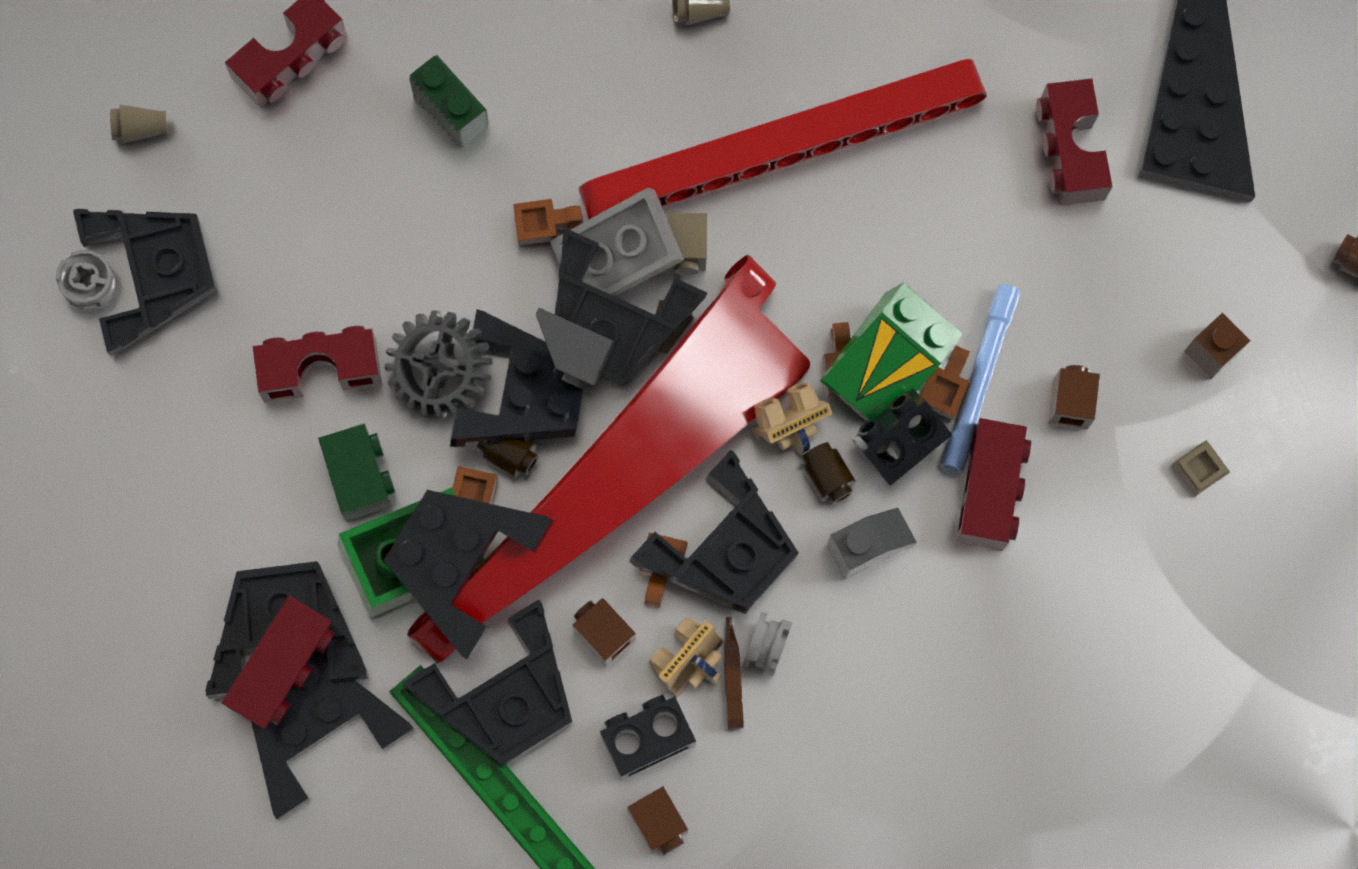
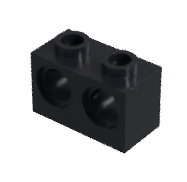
[851,389,952,486]
[600,695,696,781]

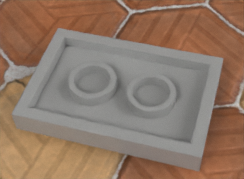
[550,188,684,296]

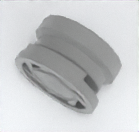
[55,250,117,310]
[742,612,792,677]

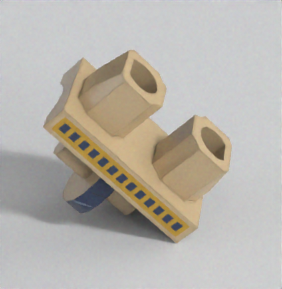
[751,382,832,454]
[649,618,723,697]

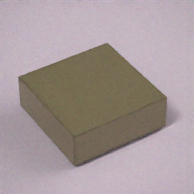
[1172,440,1230,496]

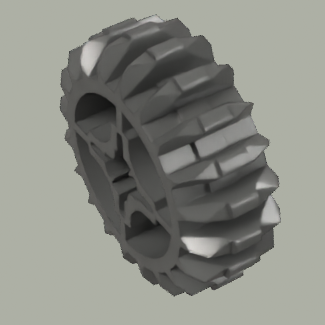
[384,310,493,419]

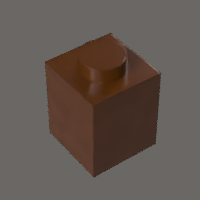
[1184,312,1251,379]
[1048,365,1100,429]
[572,598,636,667]
[627,786,688,856]

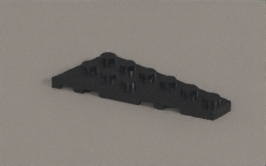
[1139,0,1255,202]

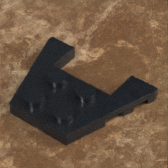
[73,208,218,356]
[555,228,708,386]
[450,309,583,447]
[629,450,799,614]
[384,490,554,660]
[205,561,369,699]
[403,600,572,768]
[251,651,415,821]

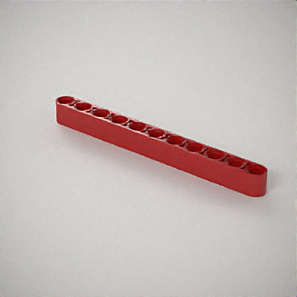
[578,59,987,219]

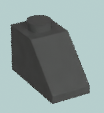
[536,308,615,389]
[827,507,917,579]

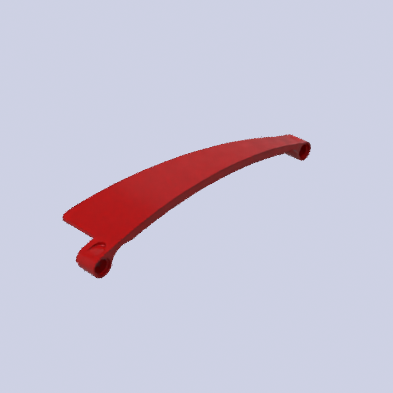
[407,255,810,663]

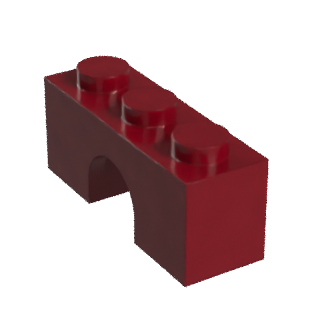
[224,0,347,108]
[1036,78,1113,205]
[252,326,382,402]

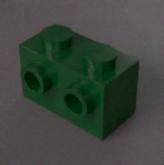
[318,423,396,522]

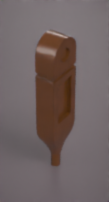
[723,617,744,729]

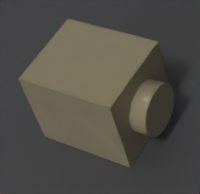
[667,213,707,275]

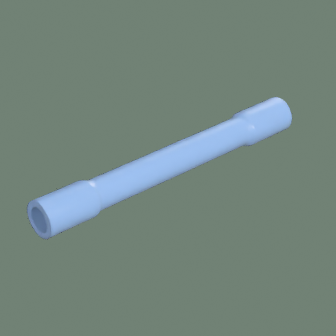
[940,284,1020,473]

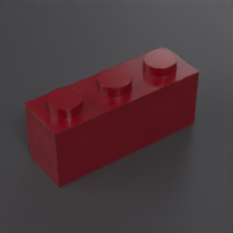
[955,418,1031,551]
[221,595,335,729]

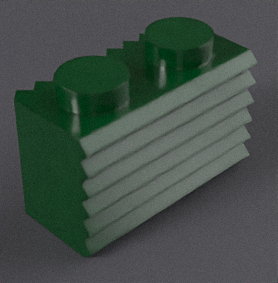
[409,55,489,147]

